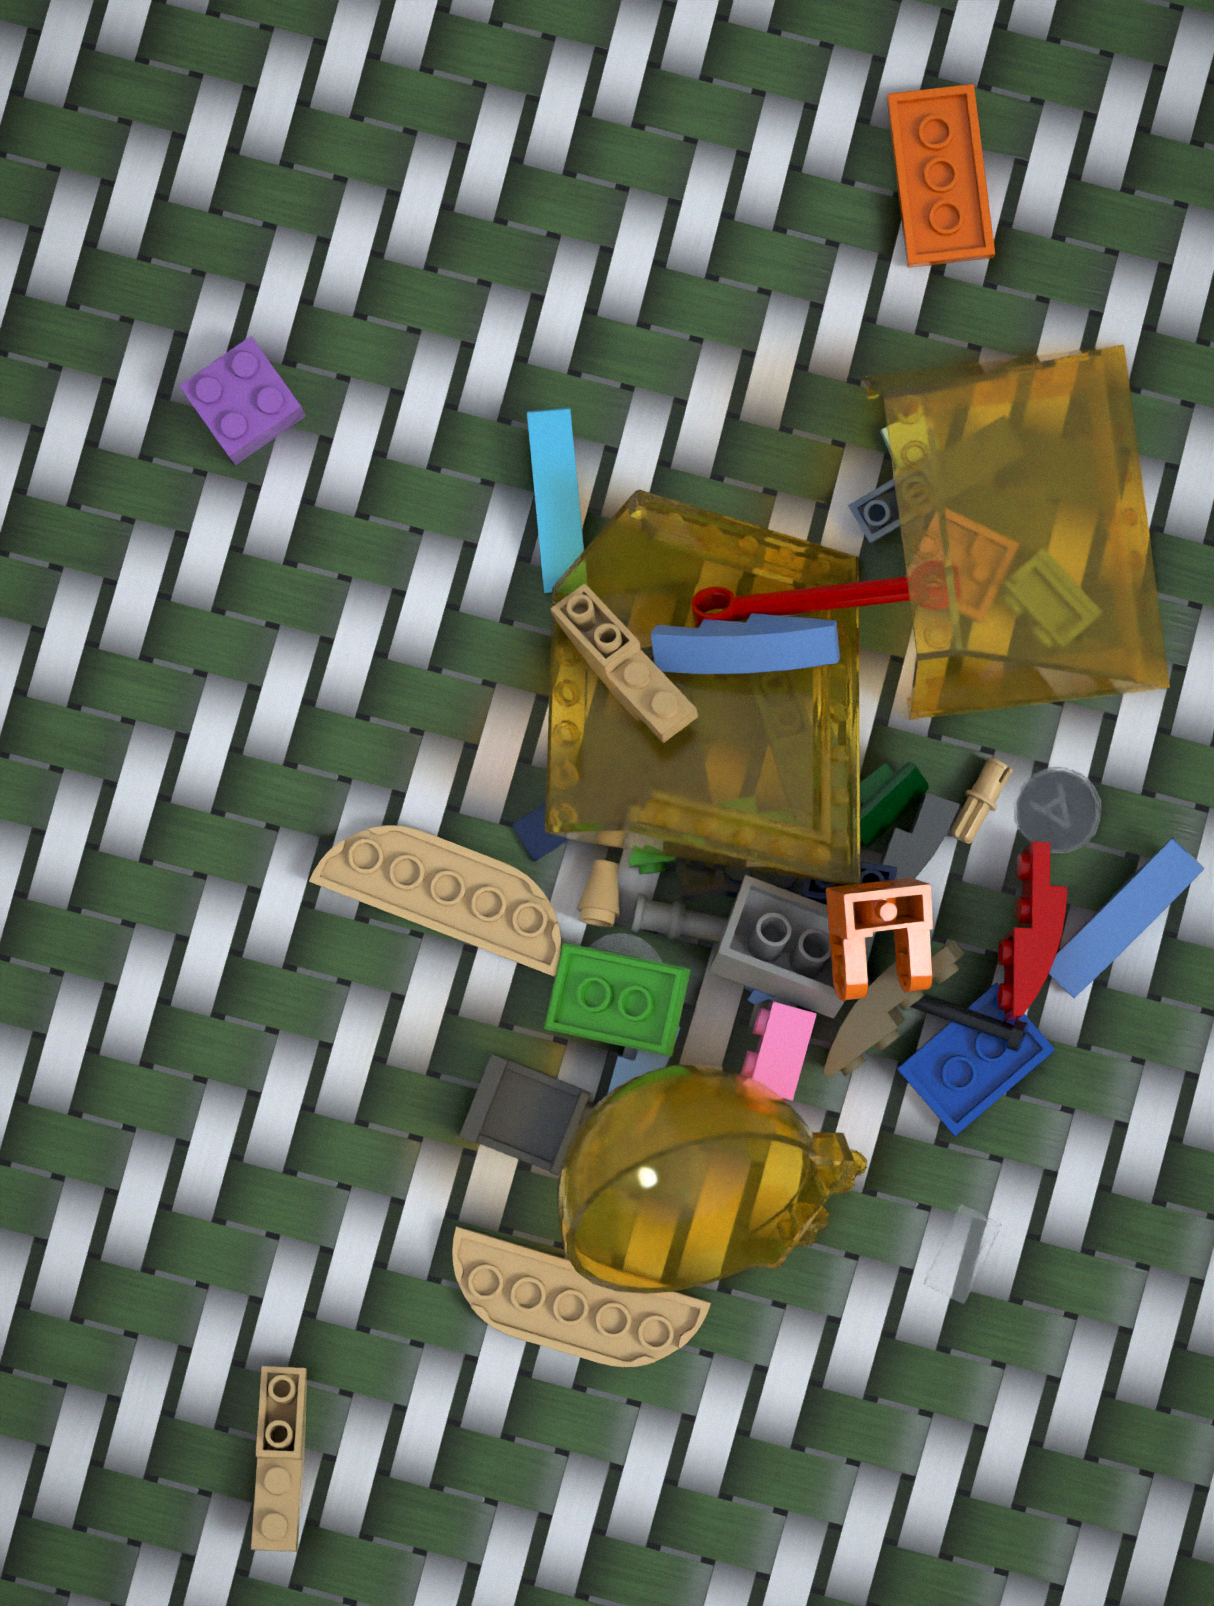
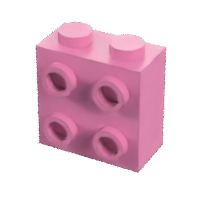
[740,1001,817,1106]

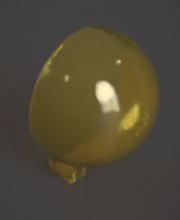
[557,1064,867,1294]

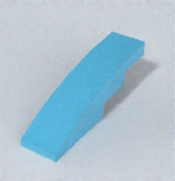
[527,407,587,593]

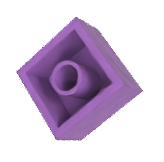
[179,336,306,466]

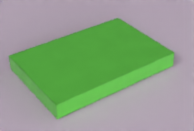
[544,943,691,1057]

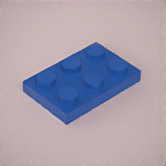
[896,982,1055,1136]

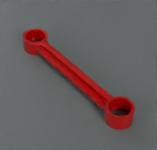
[691,560,958,628]

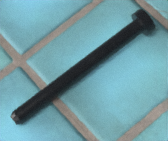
[867,973,1028,1052]

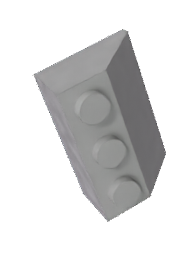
[709,875,866,1019]

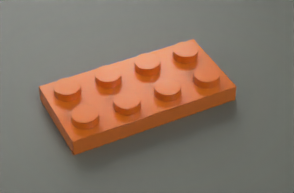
[886,84,995,268]

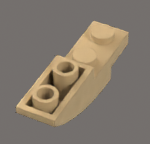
[550,583,698,743]
[251,1366,307,1552]

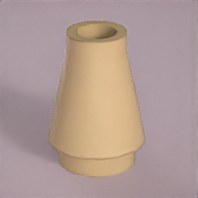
[576,860,620,927]

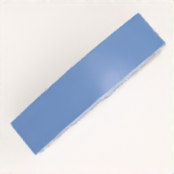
[651,613,840,674]
[1049,837,1204,998]

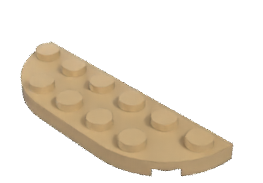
[309,825,561,977]
[452,1226,711,1367]

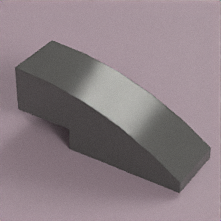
[880,792,960,879]

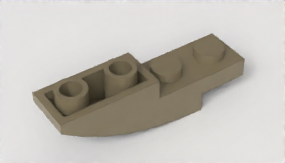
[823,940,964,1078]

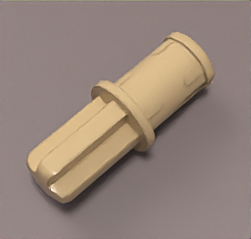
[951,757,1013,844]

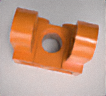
[826,878,933,1001]

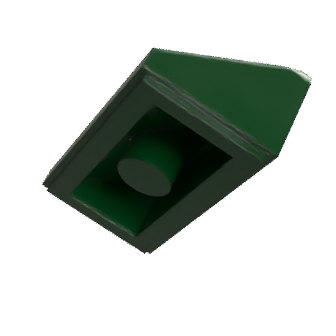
[845,762,929,847]

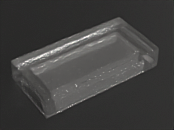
[923,1204,1002,1304]

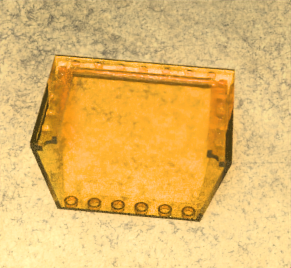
[865,345,1170,720]
[545,489,860,885]

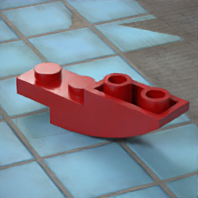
[997,841,1067,1023]

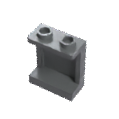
[459,1054,596,1176]

